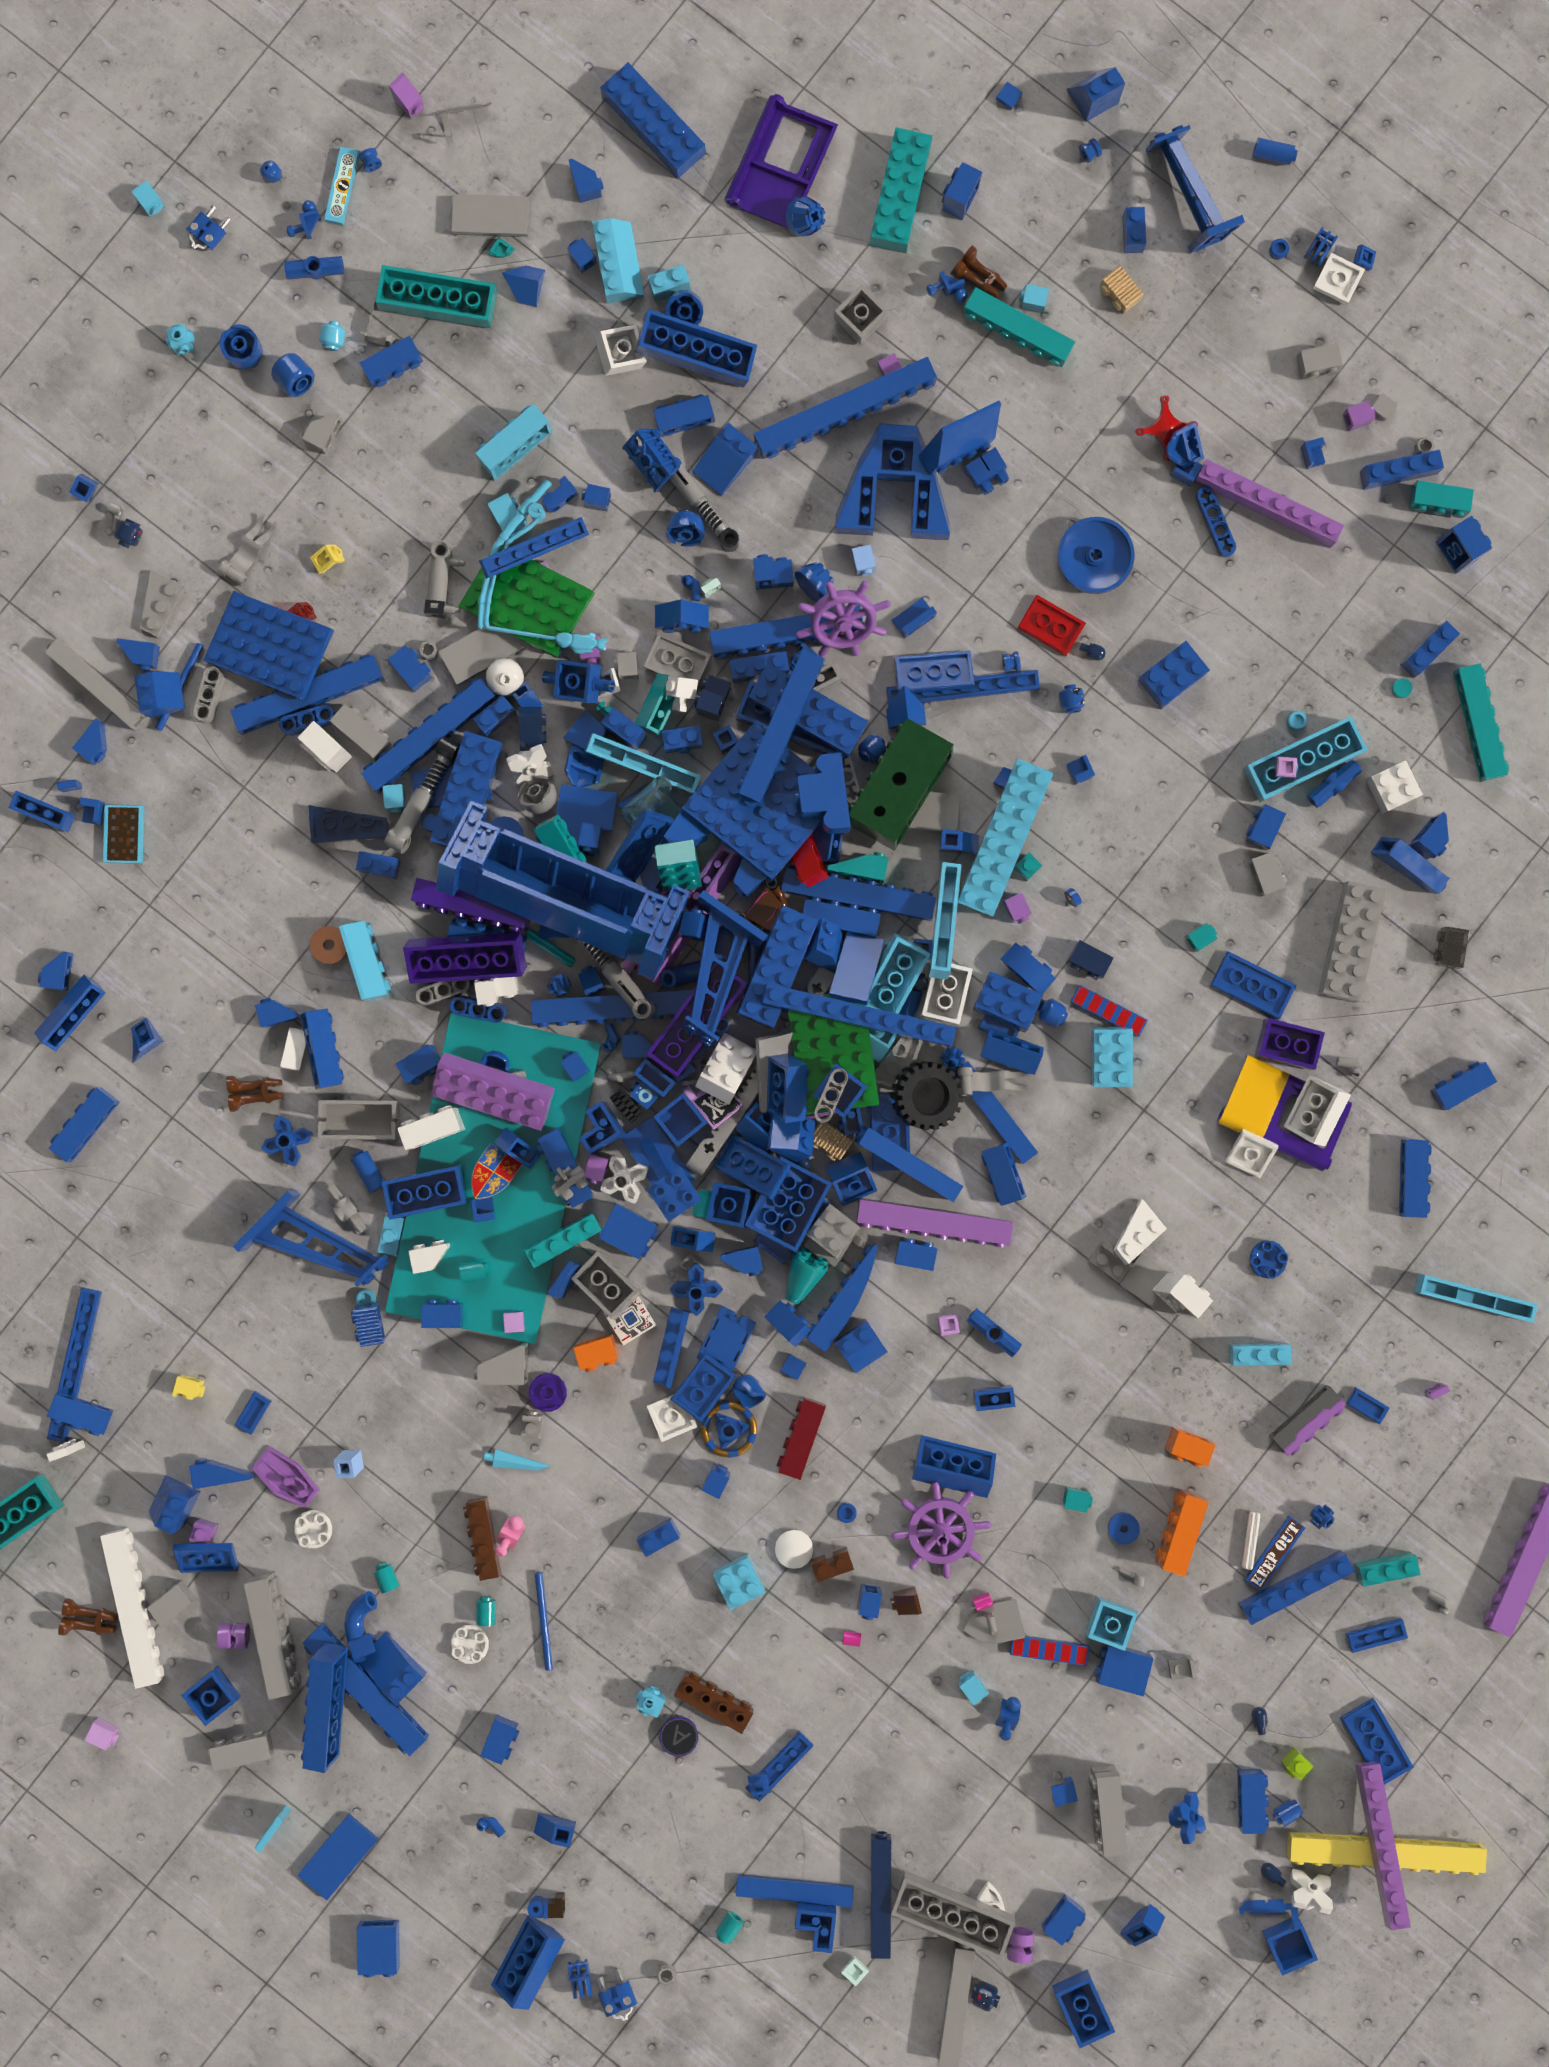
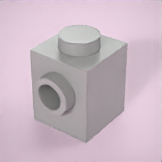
[614,650,639,680]

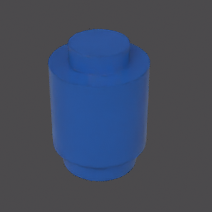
[1273,1799,1303,1827]

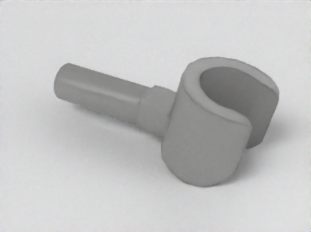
[109,503,123,532]
[1119,1567,1145,1587]

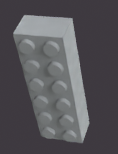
[1318,881,1386,1003]
[244,1571,301,1700]
[891,1871,1015,1960]

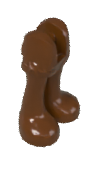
[950,245,1007,299]
[226,1076,284,1112]
[58,1598,119,1636]

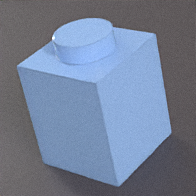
[851,545,876,576]
[333,1450,364,1478]

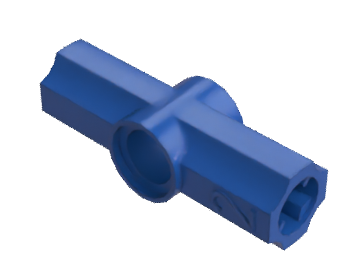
[284,256,345,280]
[1307,759,1363,808]
[966,1308,1022,1357]

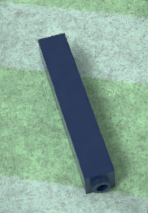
[870,1831,891,1959]

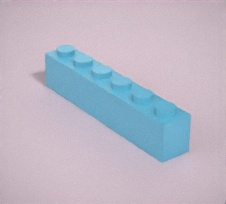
[585,733,701,794]
[929,862,962,980]
[1414,1273,1538,1323]

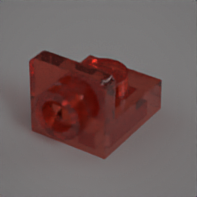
[287,602,317,620]

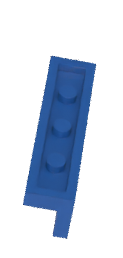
[653,1307,690,1389]

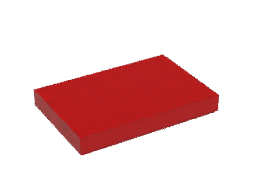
[1017,595,1086,656]

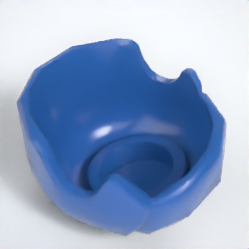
[480,1050,510,1072]

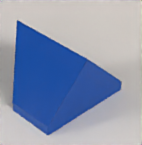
[502,265,545,307]
[886,685,926,729]
[131,1017,164,1063]

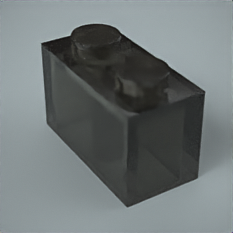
[1434,926,1469,969]

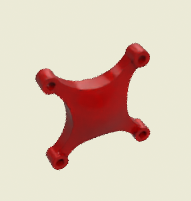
[1135,395,1198,461]

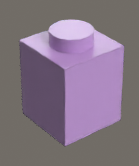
[85,1718,119,1751]

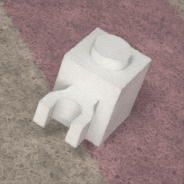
[666,676,698,712]

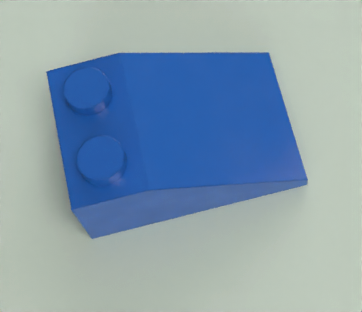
[692,422,758,496]
[360,1632,427,1706]

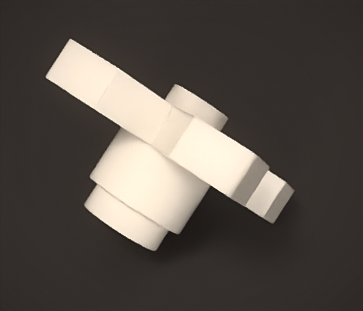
[506,744,554,788]
[600,1154,649,1204]
[1290,1869,1333,1914]

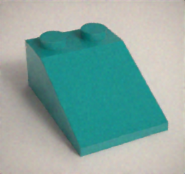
[827,852,889,885]

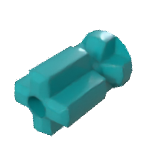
[596,701,612,717]

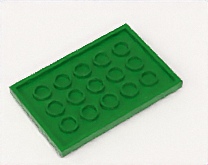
[458,545,595,658]
[788,994,879,1115]

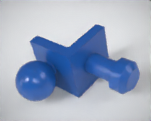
[286,200,322,240]
[926,272,968,303]
[995,1697,1021,1741]

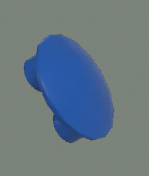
[1249,1240,1288,1279]

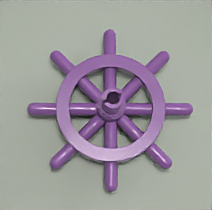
[796,581,891,657]
[891,1482,991,1579]

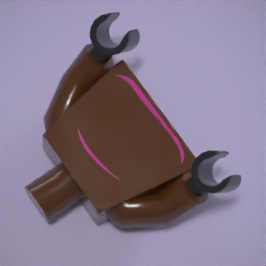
[736,878,788,932]

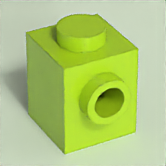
[1281,1747,1314,1781]

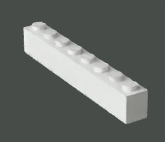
[100,1528,164,1689]

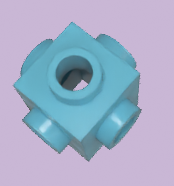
[165,324,195,355]
[635,1686,667,1718]

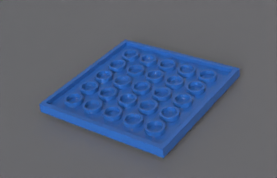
[681,722,824,881]

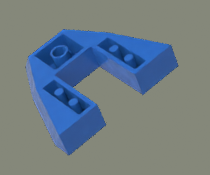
[835,423,950,540]

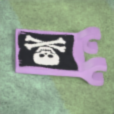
[682,1085,744,1130]

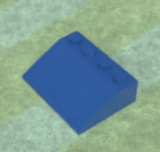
[918,401,1001,475]
[745,1157,832,1252]

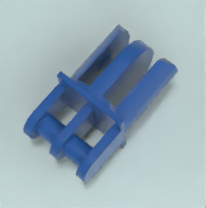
[1304,227,1338,267]
[568,1959,593,1999]

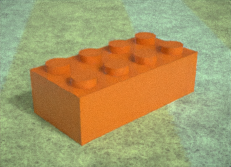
[1155,1489,1209,1577]

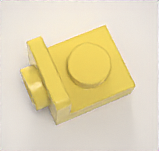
[310,545,345,574]

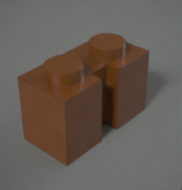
[811,1547,854,1582]

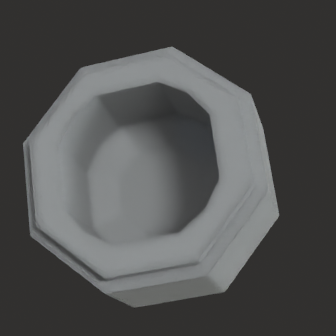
[1414,436,1435,454]
[418,640,438,660]
[657,1963,676,1986]

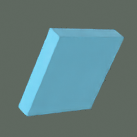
[254,1806,291,1853]

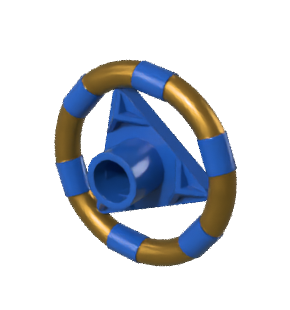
[701,1401,757,1458]

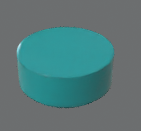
[1392,678,1413,698]

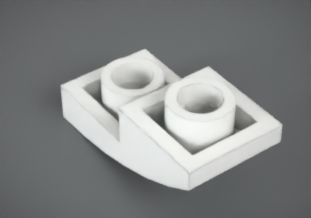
[280,1027,306,1072]

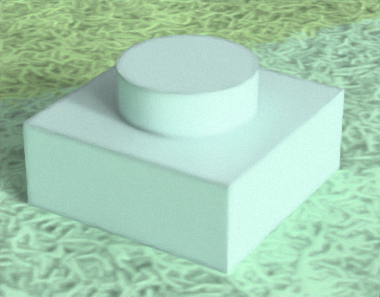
[701,578,721,599]
[841,1956,869,1986]

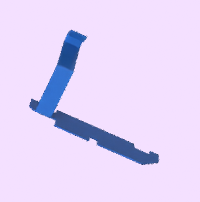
[1239,1899,1301,1930]

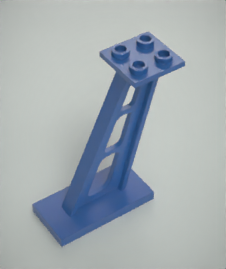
[1146,125,1245,254]
[682,890,768,1047]
[621,1116,702,1222]
[233,1190,391,1287]

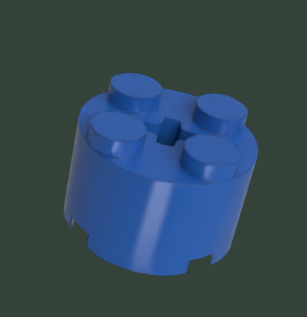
[219,324,263,370]

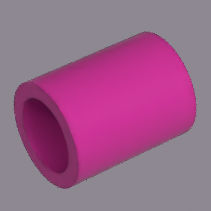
[973,1592,993,1612]
[842,1631,861,1647]

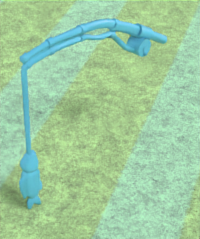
[477,479,609,654]

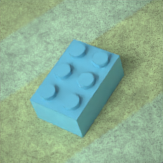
[1091,1027,1133,1087]

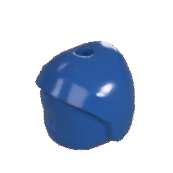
[260,160,282,183]

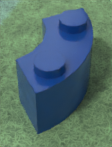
[1000,942,1056,994]

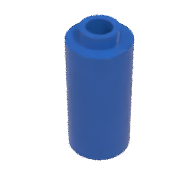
[1253,137,1298,165]
[351,1149,385,1194]

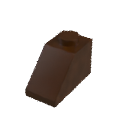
[890,1587,922,1615]

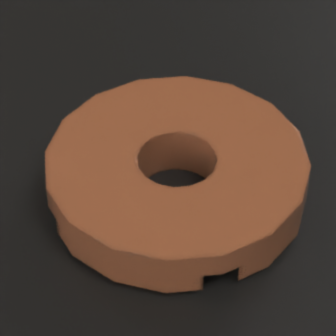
[310,926,347,964]

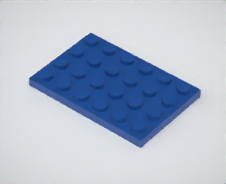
[203,591,334,701]

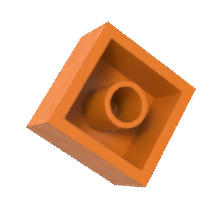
[573,1333,620,1372]
[1165,1427,1215,1468]

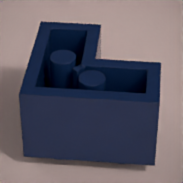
[694,675,731,722]

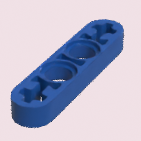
[1196,486,1236,558]

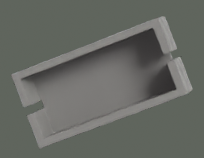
[318,1100,399,1140]
[1089,1765,1128,1857]

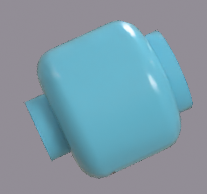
[319,321,346,351]

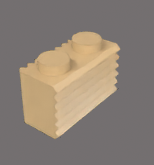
[1100,265,1144,313]
[813,1122,853,1161]

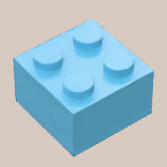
[713,1554,765,1610]
[1085,1596,1137,1651]

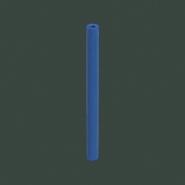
[155,643,204,731]
[535,1572,553,1671]

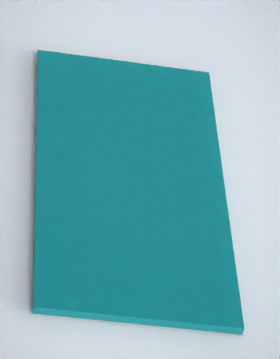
[385,1011,601,1344]

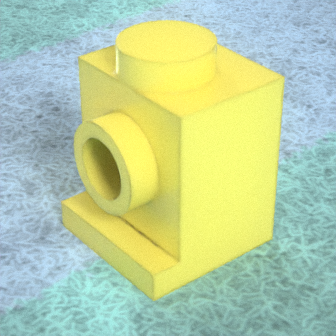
[172,1375,205,1399]

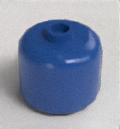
[271,353,315,397]

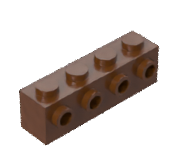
[463,1496,502,1581]
[674,1671,754,1734]

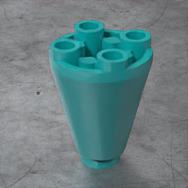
[785,1247,829,1304]

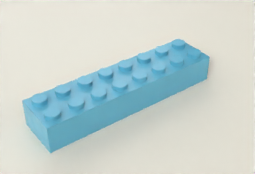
[958,758,1053,916]

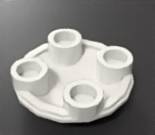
[294,1510,332,1548]
[775,1530,813,1569]
[451,1625,489,1664]

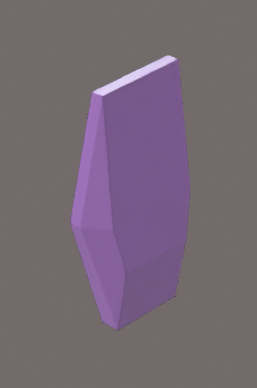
[252,1446,320,1508]

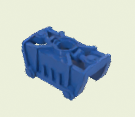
[622,429,682,493]

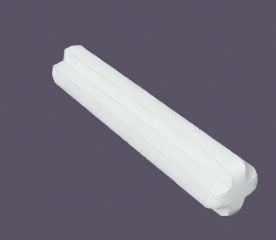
[1242,1511,1260,1570]

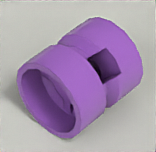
[217,1623,250,1649]
[1007,1927,1034,1964]

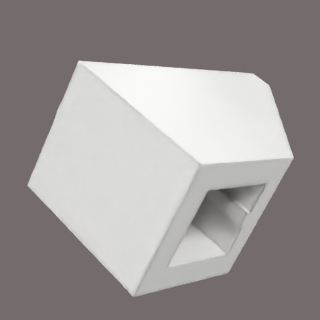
[409,1240,450,1274]

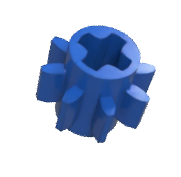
[547,974,572,997]
[940,1047,965,1070]
[1310,1504,1335,1529]

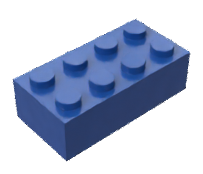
[382,1165,468,1220]

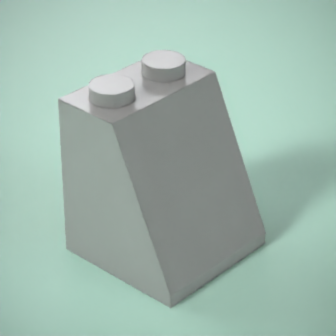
[474,1342,529,1385]

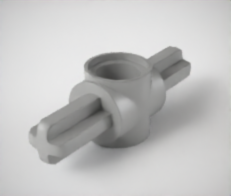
[325,1184,367,1234]

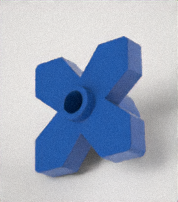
[261,1116,313,1166]
[670,1262,723,1316]
[1169,1792,1206,1844]

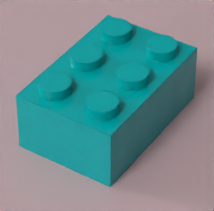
[655,840,702,893]

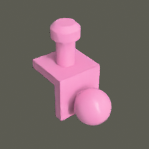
[495,1516,525,1557]

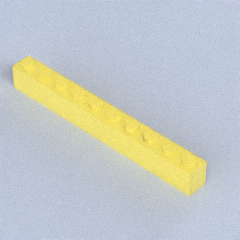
[1286,1832,1487,1875]

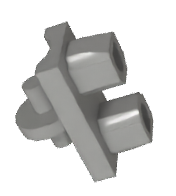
[552,1165,588,1201]

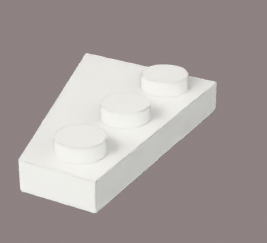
[1113,1199,1167,1265]
[47,1439,85,1462]

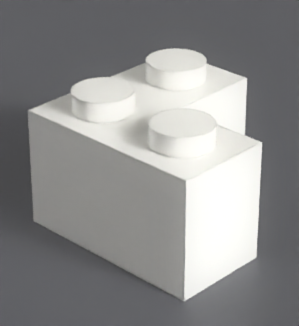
[474,977,519,1006]

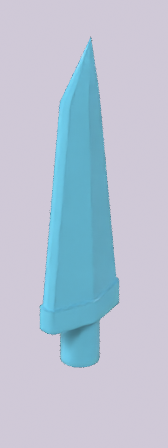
[484,1449,550,1471]

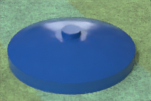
[1057,517,1135,594]

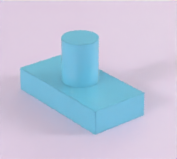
[378,1214,405,1256]

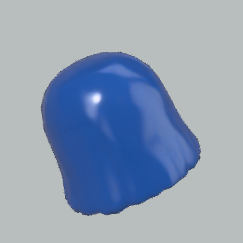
[732,1374,766,1409]

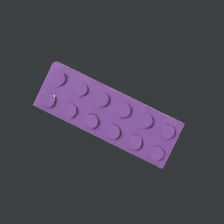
[431,1053,555,1131]

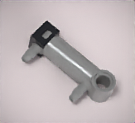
[424,540,465,619]

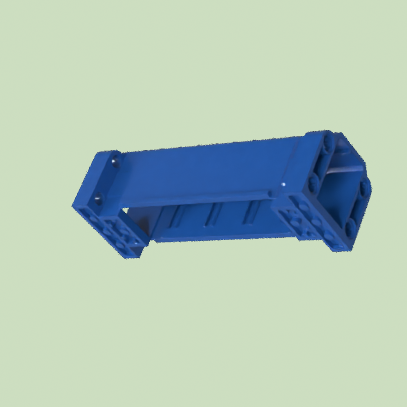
[436,801,690,980]

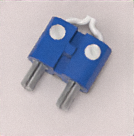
[186,205,231,251]
[597,1969,637,2021]

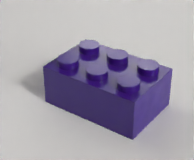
[1255,1018,1325,1070]

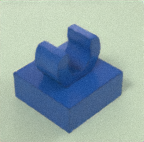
[747,1771,771,1797]

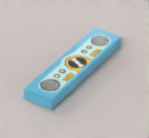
[324,147,360,226]

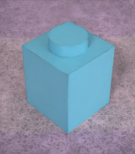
[131,180,165,216]
[1019,284,1049,313]
[383,784,406,814]
[958,1671,989,1706]

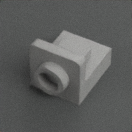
[521,1410,543,1439]
[1167,1655,1199,1681]

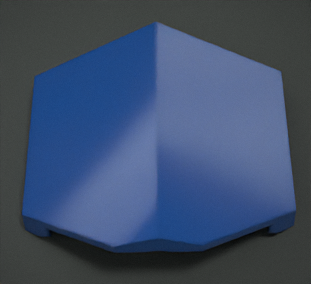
[1166,422,1204,469]
[564,746,604,788]

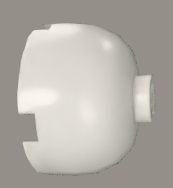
[486,658,524,697]

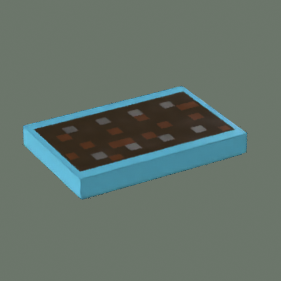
[103,805,145,864]

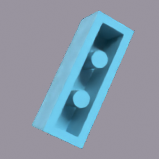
[1228,1343,1292,1366]

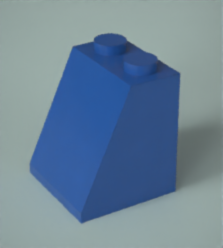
[1067,67,1125,122]
[733,858,768,899]
[149,1475,201,1535]

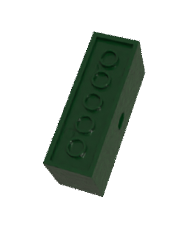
[848,718,954,851]

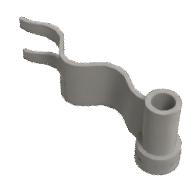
[217,513,278,586]
[957,1067,1032,1096]

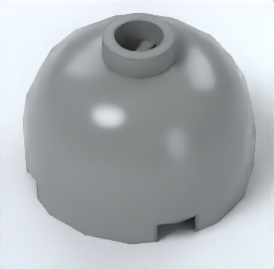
[517,775,557,814]

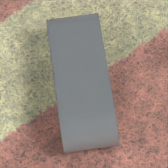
[193,667,225,724]
[416,980,472,1006]
[814,1068,848,1123]

